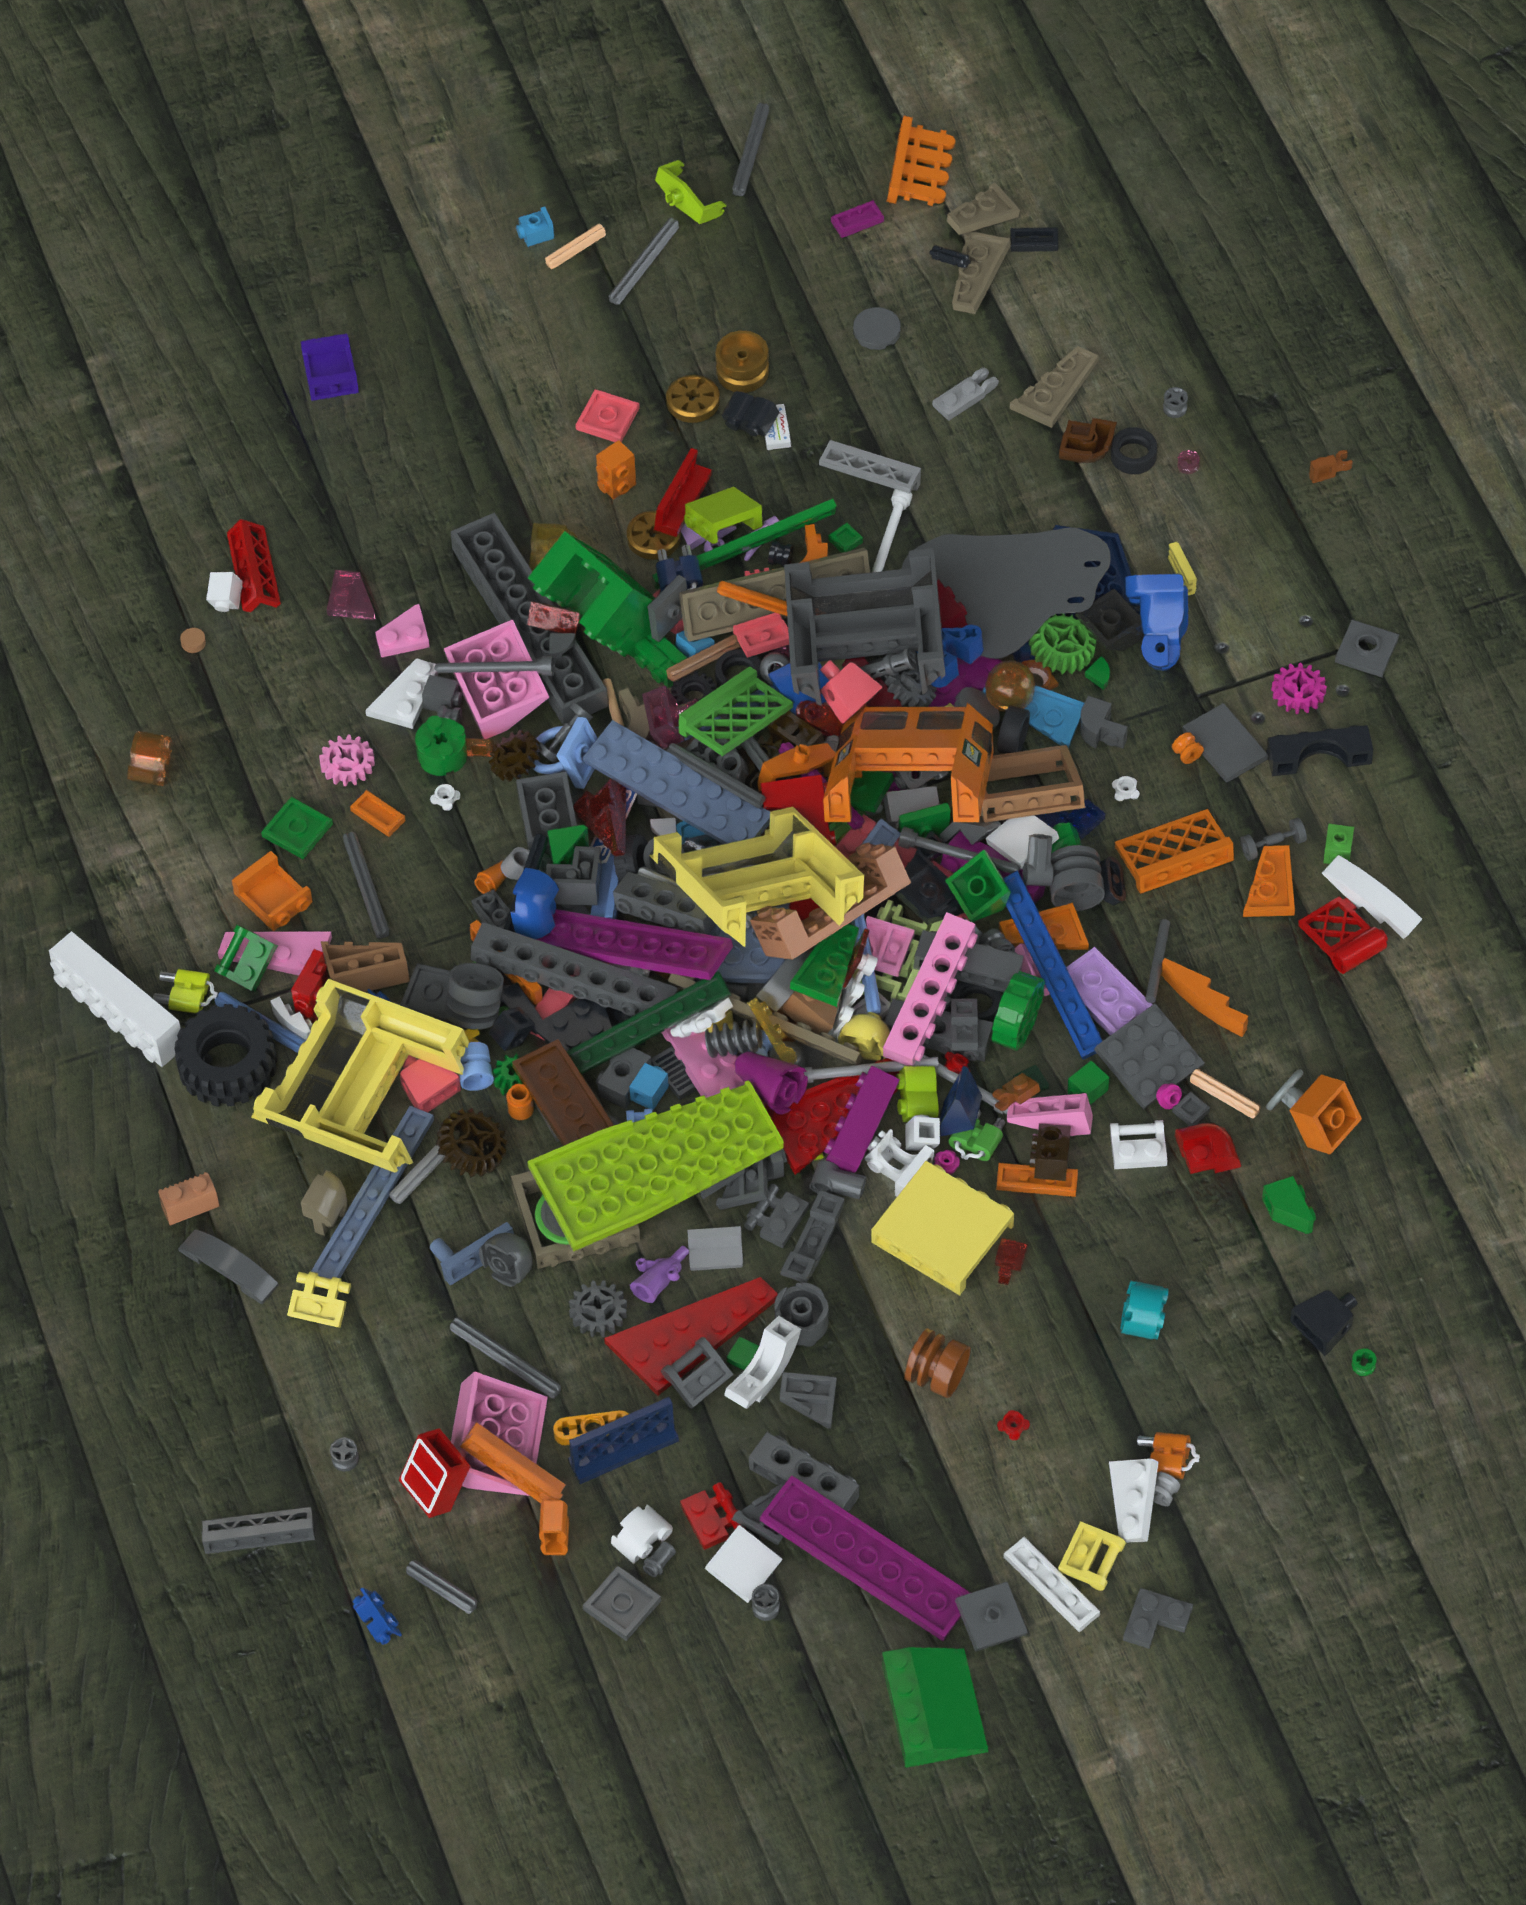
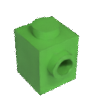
[1323,824,1354,864]

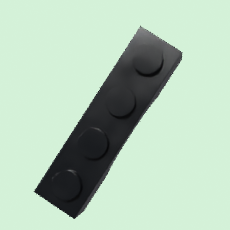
[1266,725,1374,777]

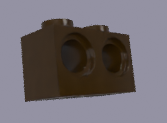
[768,711,824,747]
[1030,1124,1071,1181]

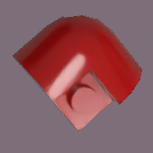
[1175,1123,1241,1174]

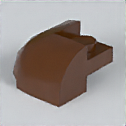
[1059,418,1117,463]

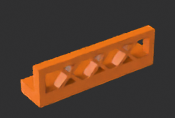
[460,1422,566,1503]

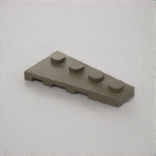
[1010,346,1099,428]

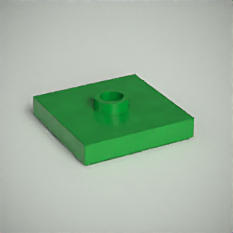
[850,771,894,813]
[261,797,333,860]
[898,803,950,839]

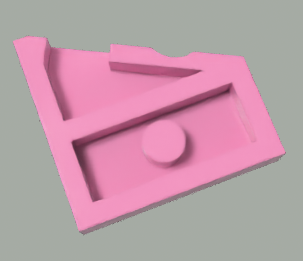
[375,604,430,658]

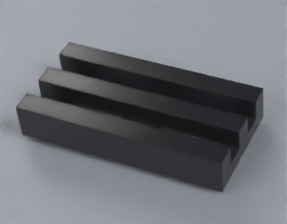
[1010,227,1058,252]

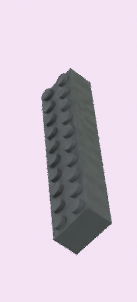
[450,512,608,725]

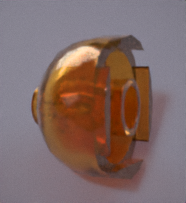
[985,660,1035,711]

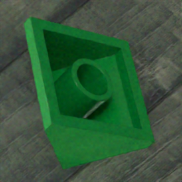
[547,825,589,865]
[945,850,1011,922]

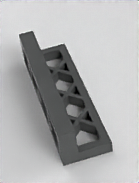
[202,1507,315,1554]

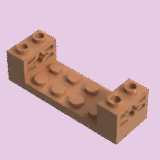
[750,843,911,960]

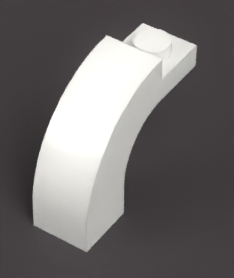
[724,1316,801,1409]

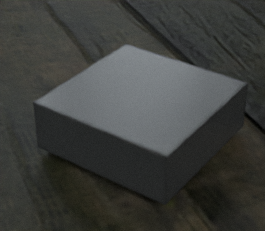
[1172,1092,1210,1126]

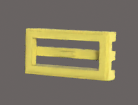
[1168,542,1197,596]

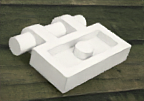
[671,997,733,1038]

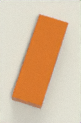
[996,1163,1078,1197]

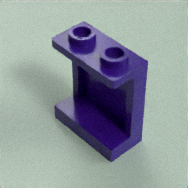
[301,334,359,401]

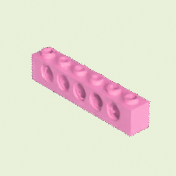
[883,912,978,1066]

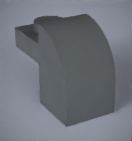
[1080,696,1128,749]

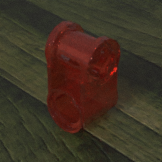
[796,700,843,737]

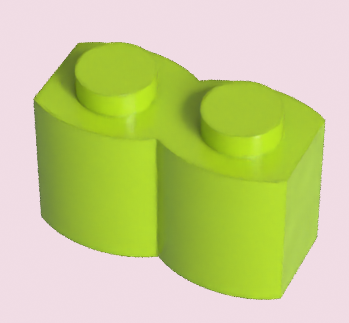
[896,1066,939,1122]

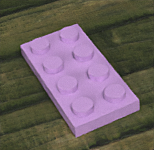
[1066,947,1153,1035]

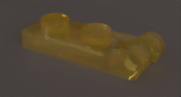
[748,998,797,1064]

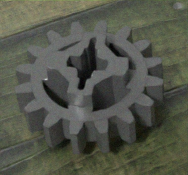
[884,666,937,707]
[569,1281,627,1337]

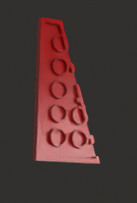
[765,1058,899,1175]
[604,1277,778,1396]

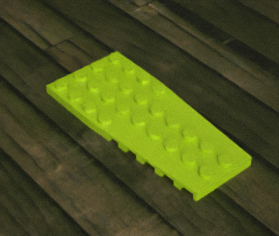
[528,1080,784,1251]

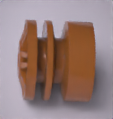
[905,1328,971,1398]

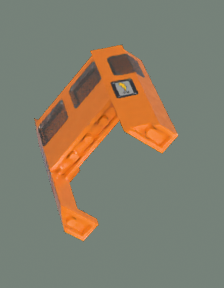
[823,703,994,822]

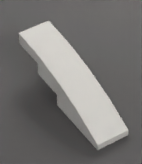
[1322,855,1422,939]

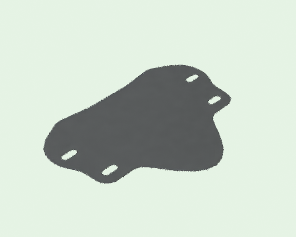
[902,527,1111,659]

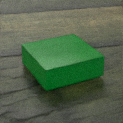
[828,523,863,553]
[726,1336,759,1370]

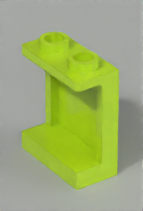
[684,487,762,544]

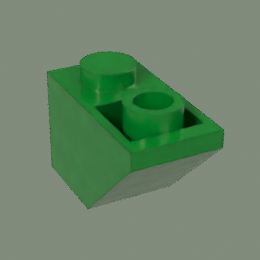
[1262,1176,1316,1234]

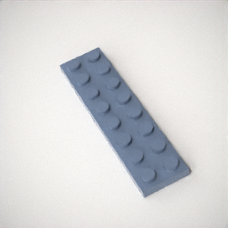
[583,720,770,844]

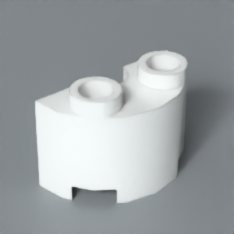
[611,1505,673,1564]

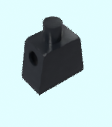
[1290,1290,1358,1356]

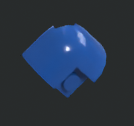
[511,868,559,939]

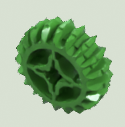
[1029,613,1096,675]

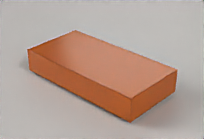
[350,790,406,837]

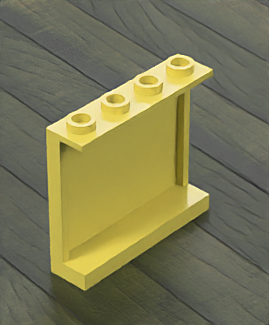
[871,1161,1014,1295]

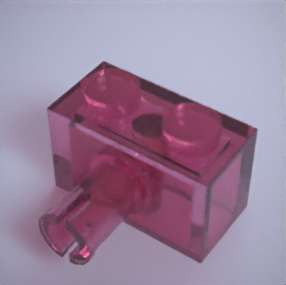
[642,686,699,749]

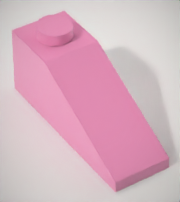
[1007,1093,1093,1136]

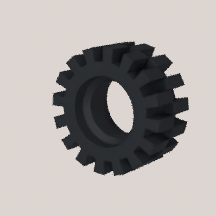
[671,671,716,715]

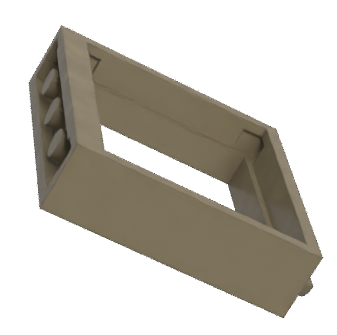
[511,1171,640,1269]

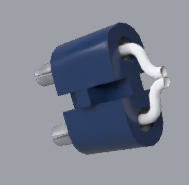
[655,545,703,592]

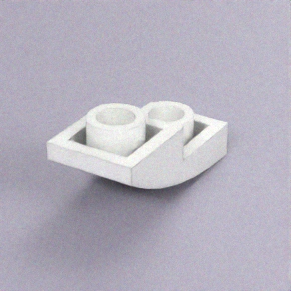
[270,996,312,1040]

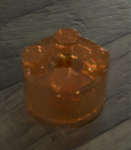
[127,731,172,786]

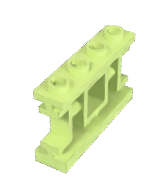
[850,899,943,1002]

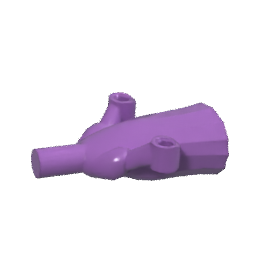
[630,1246,689,1303]

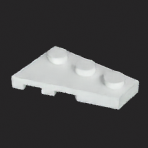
[1109,1459,1159,1543]

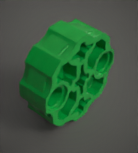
[991,971,1045,1051]

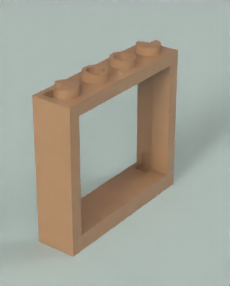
[981,745,1085,822]

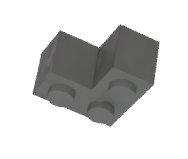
[545,846,602,905]

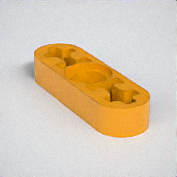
[553,1410,632,1445]

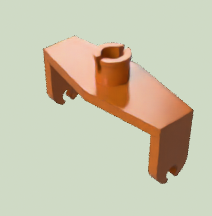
[758,743,835,791]

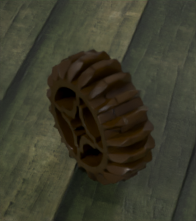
[436,1108,507,1178]

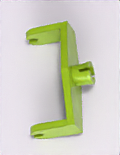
[655,160,726,224]

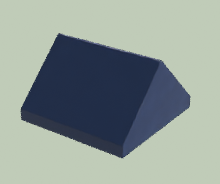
[939,1066,982,1137]

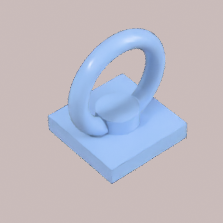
[532,717,598,789]

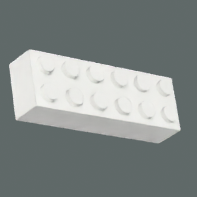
[49,931,181,1067]

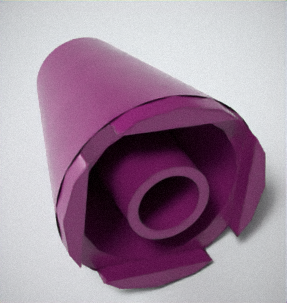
[735,1051,808,1115]

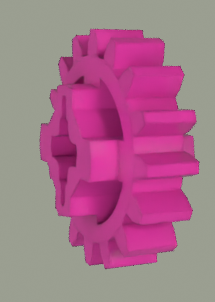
[1271,663,1327,714]

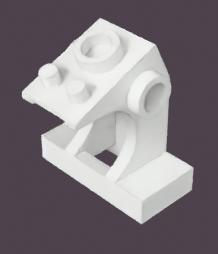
[864,1129,934,1197]

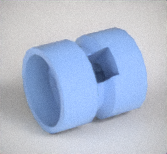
[459,1042,494,1091]

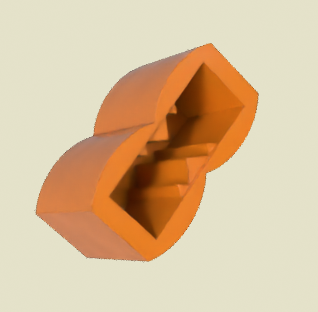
[539,1498,569,1555]

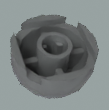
[479,1232,533,1287]

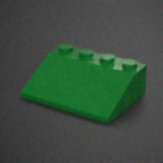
[882,1647,988,1768]

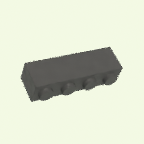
[913,930,1023,992]

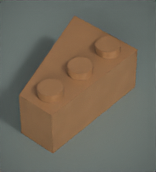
[321,941,410,997]
[780,985,844,1035]

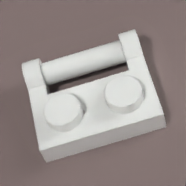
[1110,1120,1167,1169]

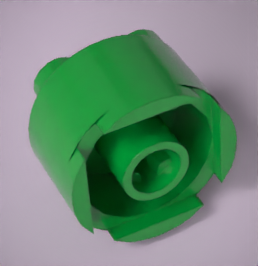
[415,716,468,776]

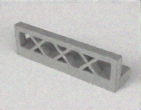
[819,440,921,493]

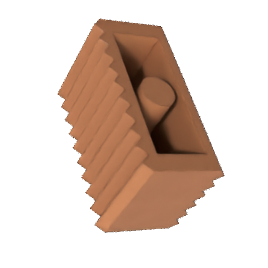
[158,1172,219,1225]

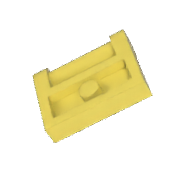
[1059,1521,1126,1591]

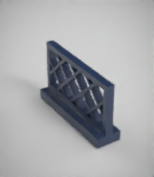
[568,1397,679,1484]

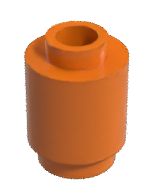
[506,1084,534,1120]

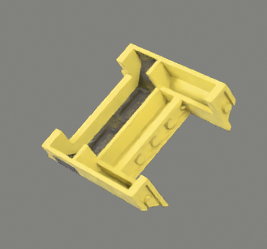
[649,807,864,947]
[251,979,469,1173]

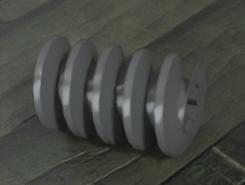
[705,1019,762,1058]

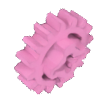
[319,735,375,786]

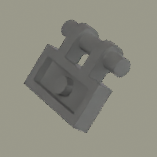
[744,1184,809,1248]

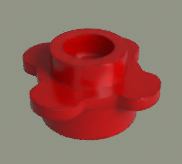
[944,1052,969,1074]
[997,1410,1030,1441]

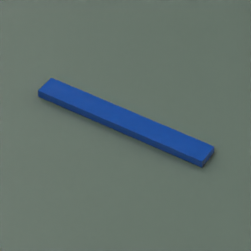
[1003,871,1103,1060]

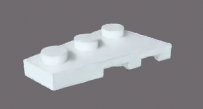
[366,658,439,729]

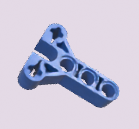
[915,625,984,688]

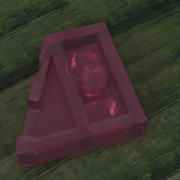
[327,570,375,620]

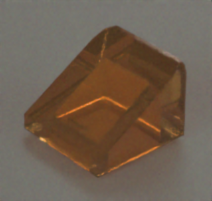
[466,738,494,757]

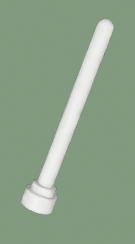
[871,489,913,573]

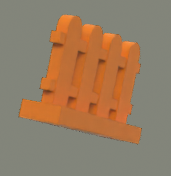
[886,116,955,206]

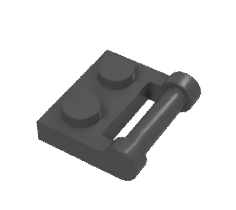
[661,1337,734,1408]

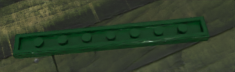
[566,971,731,1075]

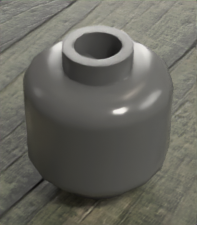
[759,652,790,685]

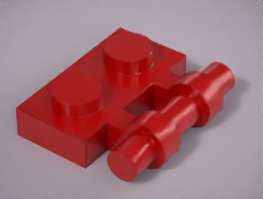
[680,1482,746,1550]

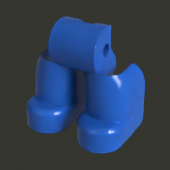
[1125,574,1188,671]

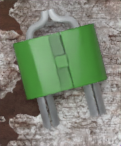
[948,1110,1005,1161]

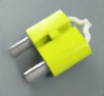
[153,969,218,1013]

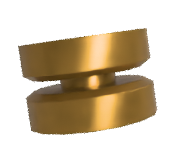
[715,330,769,393]

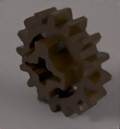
[489,730,542,782]

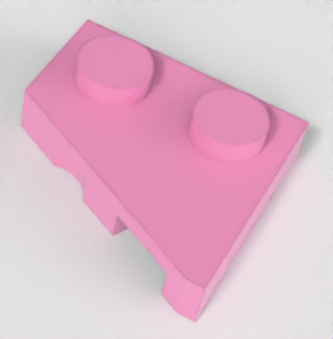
[866,916,915,977]

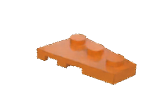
[1243,845,1295,917]
[999,903,1089,950]

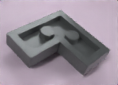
[1123,1588,1193,1649]

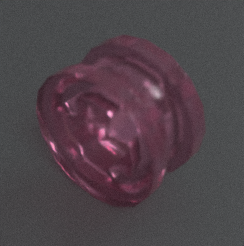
[1177,450,1200,474]

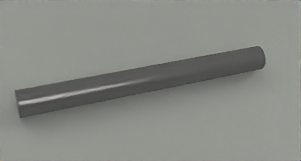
[1145,919,1170,1003]

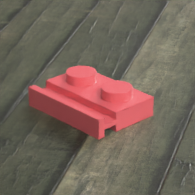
[733,613,789,658]

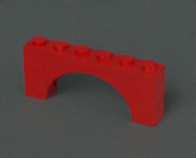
[761,775,837,920]

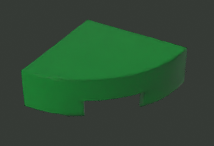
[1085,657,1110,690]

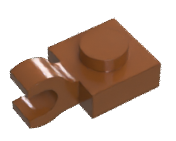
[1309,450,1353,483]
[992,1073,1040,1111]

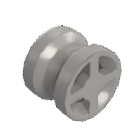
[1153,1472,1180,1506]

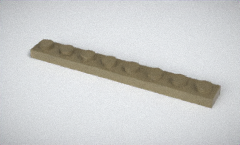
[668,974,863,1065]

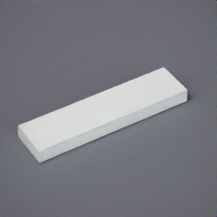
[1004,1537,1100,1632]

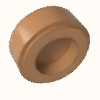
[180,628,206,653]

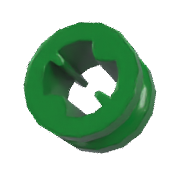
[1351,1348,1377,1376]

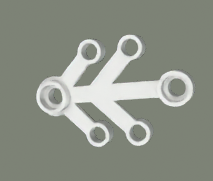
[827,953,878,1043]

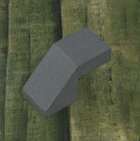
[939,817,1001,845]

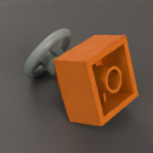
[1266,1069,1362,1155]

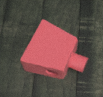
[820,660,883,724]
[400,1055,461,1113]

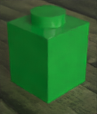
[1068,1061,1109,1105]

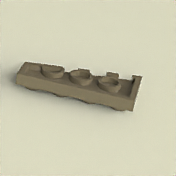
[952,231,1011,314]

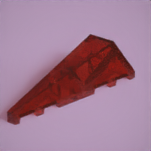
[573,779,626,856]

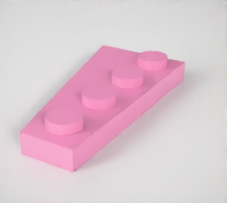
[218,932,332,975]

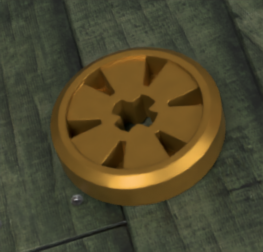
[666,375,720,423]
[627,510,681,560]

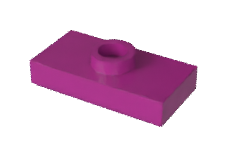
[831,200,884,238]

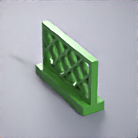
[679,666,793,756]

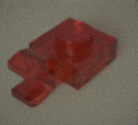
[995,1238,1028,1285]

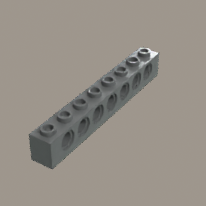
[471,922,678,1016]

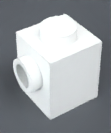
[206,572,243,612]
[905,1115,940,1151]

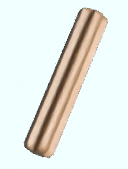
[545,224,606,269]
[1190,1069,1261,1118]

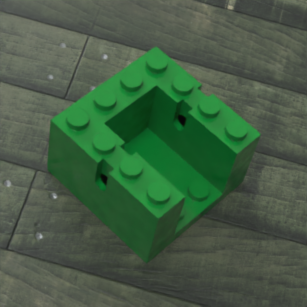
[528,531,656,658]

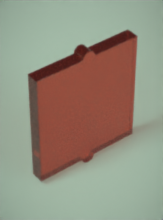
[843,928,870,988]

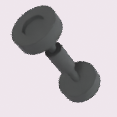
[539,701,593,763]
[1240,817,1307,861]

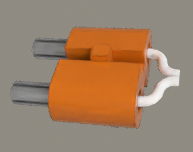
[1137,1432,1200,1479]

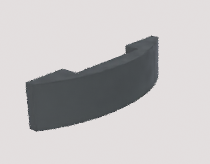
[781,1190,845,1283]
[178,1230,279,1304]

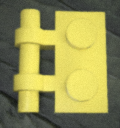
[287,1271,351,1328]

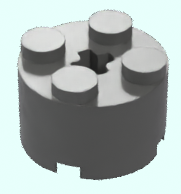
[774,1282,829,1347]

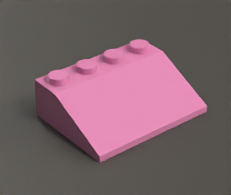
[444,619,549,740]
[451,1371,548,1496]

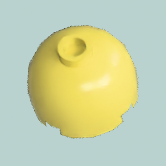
[838,1012,891,1061]

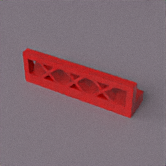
[654,448,712,537]
[227,519,281,613]

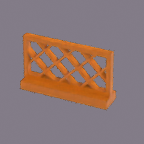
[1115,809,1234,894]

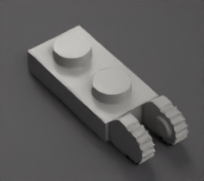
[933,367,999,420]

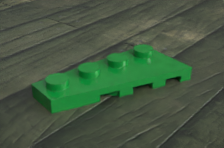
[790,924,859,1007]

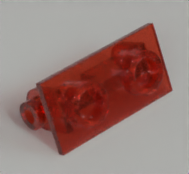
[527,601,581,636]

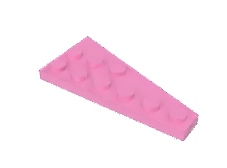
[661,1025,767,1107]

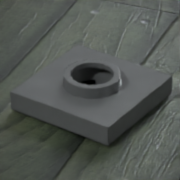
[1335,620,1399,677]

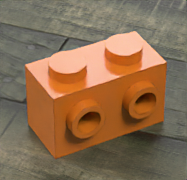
[596,440,636,500]

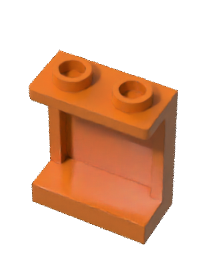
[232,851,313,932]

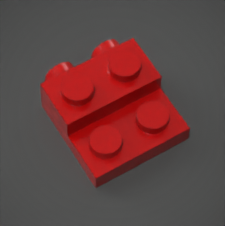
[291,949,329,1023]

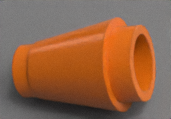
[474,861,507,894]

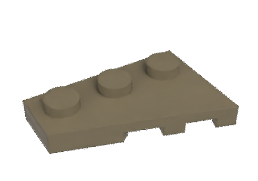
[947,182,1020,235]

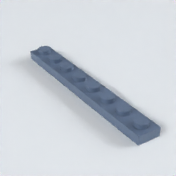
[311,1106,434,1279]

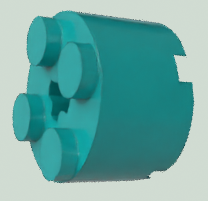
[1120,1280,1169,1340]

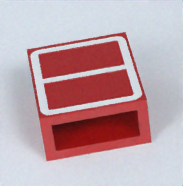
[399,1428,470,1518]

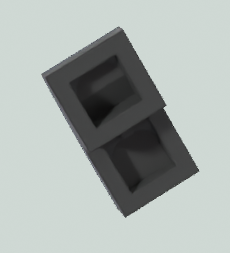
[951,999,978,1051]

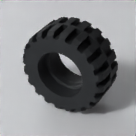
[174,1004,277,1107]

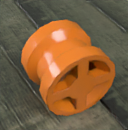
[1172,732,1204,764]

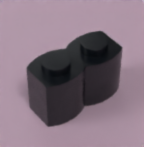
[721,391,780,436]

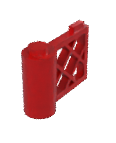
[1298,896,1388,974]

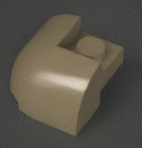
[301,1170,348,1236]

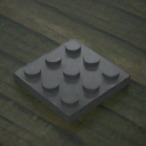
[1094,1003,1205,1110]

